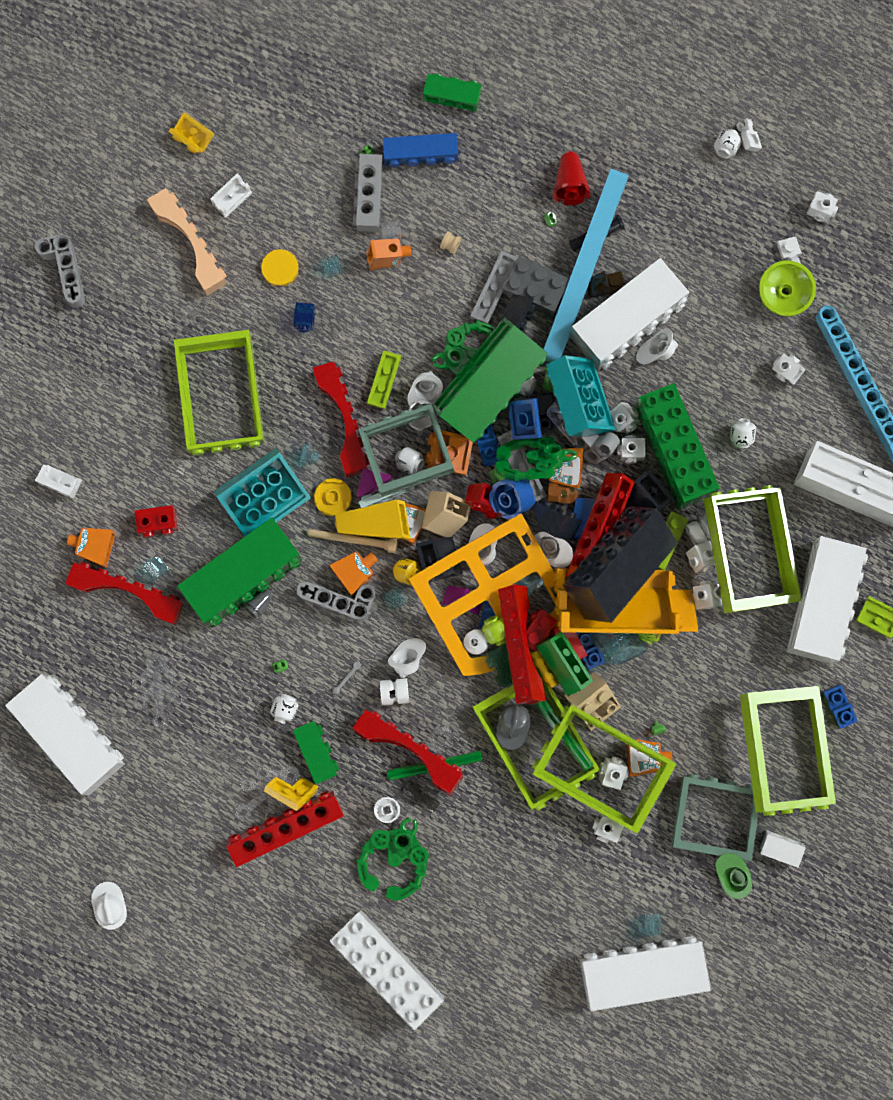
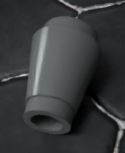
[245,590,273,618]

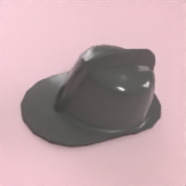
[497,704,530,750]

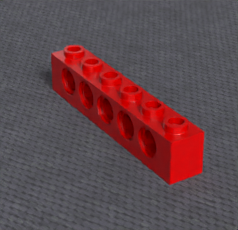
[565,473,634,578]
[226,791,344,868]

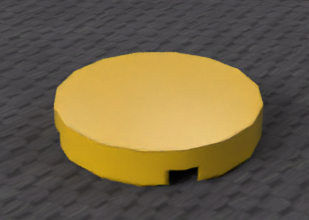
[261,249,299,287]
[314,478,352,517]

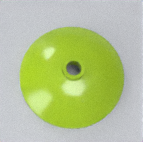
[759,260,816,317]

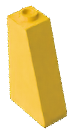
[335,499,411,540]

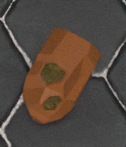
[547,483,578,505]

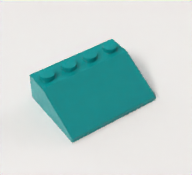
[546,355,616,437]
[213,448,311,536]

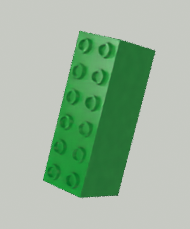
[432,317,548,443]
[634,383,720,511]
[177,517,303,628]

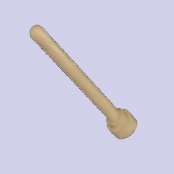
[307,529,398,554]

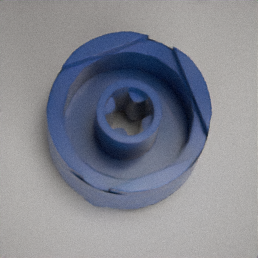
[489,478,536,519]

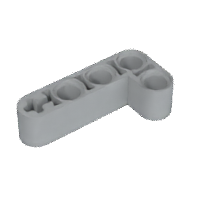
[35,234,85,308]
[547,398,620,464]
[297,581,376,622]

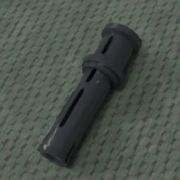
[569,214,625,252]

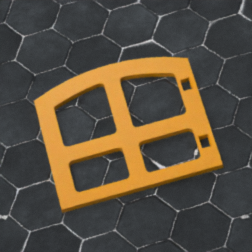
[408,514,559,676]

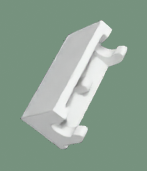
[210,174,252,218]
[35,465,82,499]
[760,830,806,867]

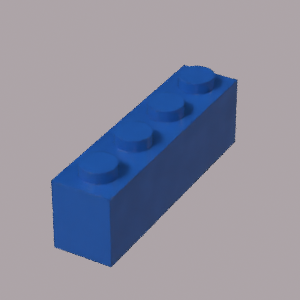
[383,133,458,168]

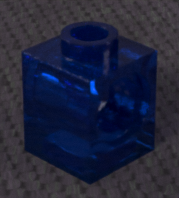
[293,302,316,333]

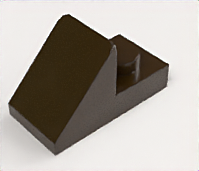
[587,271,625,298]

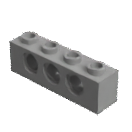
[353,154,383,232]

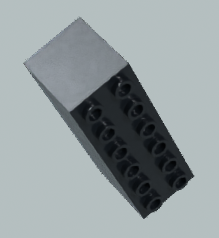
[563,507,678,623]

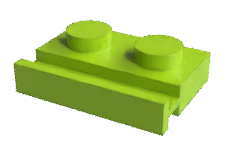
[855,596,893,639]

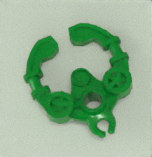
[432,320,496,376]
[495,436,577,482]
[356,817,429,901]

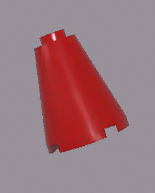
[553,151,590,206]

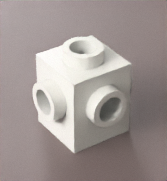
[807,191,838,222]
[772,354,805,385]
[610,402,640,433]
[617,435,645,464]
[686,541,715,574]
[693,581,722,610]
[599,757,629,790]
[592,815,624,843]

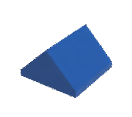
[508,398,542,440]

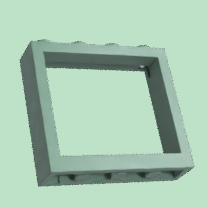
[359,404,455,497]
[671,774,759,861]

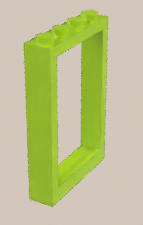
[174,330,265,456]
[703,485,802,614]
[473,669,600,811]
[740,686,836,816]
[532,704,676,834]

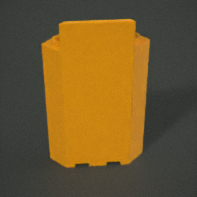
[554,568,698,634]

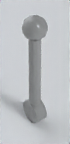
[332,662,361,695]

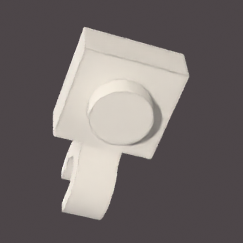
[737,118,762,152]
[777,236,801,264]

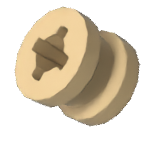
[440,231,462,254]

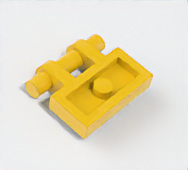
[531,651,560,689]

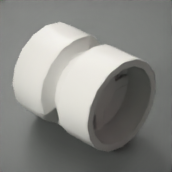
[685,515,710,545]
[380,678,409,706]
[374,797,400,823]

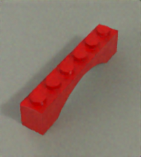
[313,361,370,478]
[65,561,184,625]
[498,584,546,705]
[352,709,463,797]

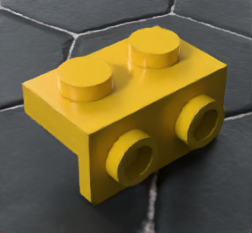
[168,113,215,153]

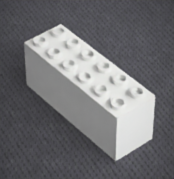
[570,258,689,371]
[793,441,893,527]
[786,536,868,664]
[5,674,125,795]
[330,910,444,1030]
[580,936,711,1011]

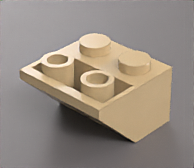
[422,491,471,537]
[565,672,621,731]

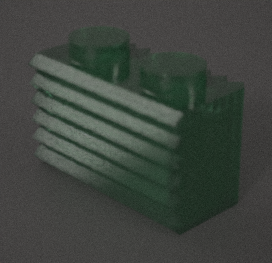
[484,643,513,688]

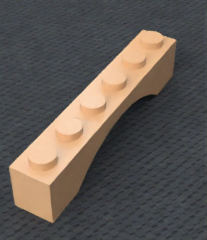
[147,188,227,296]

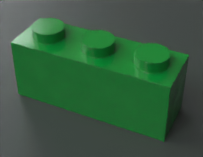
[423,73,482,112]
[537,632,593,696]
[292,721,340,785]

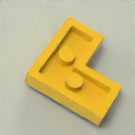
[264,777,319,811]

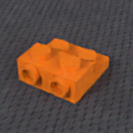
[424,430,473,476]

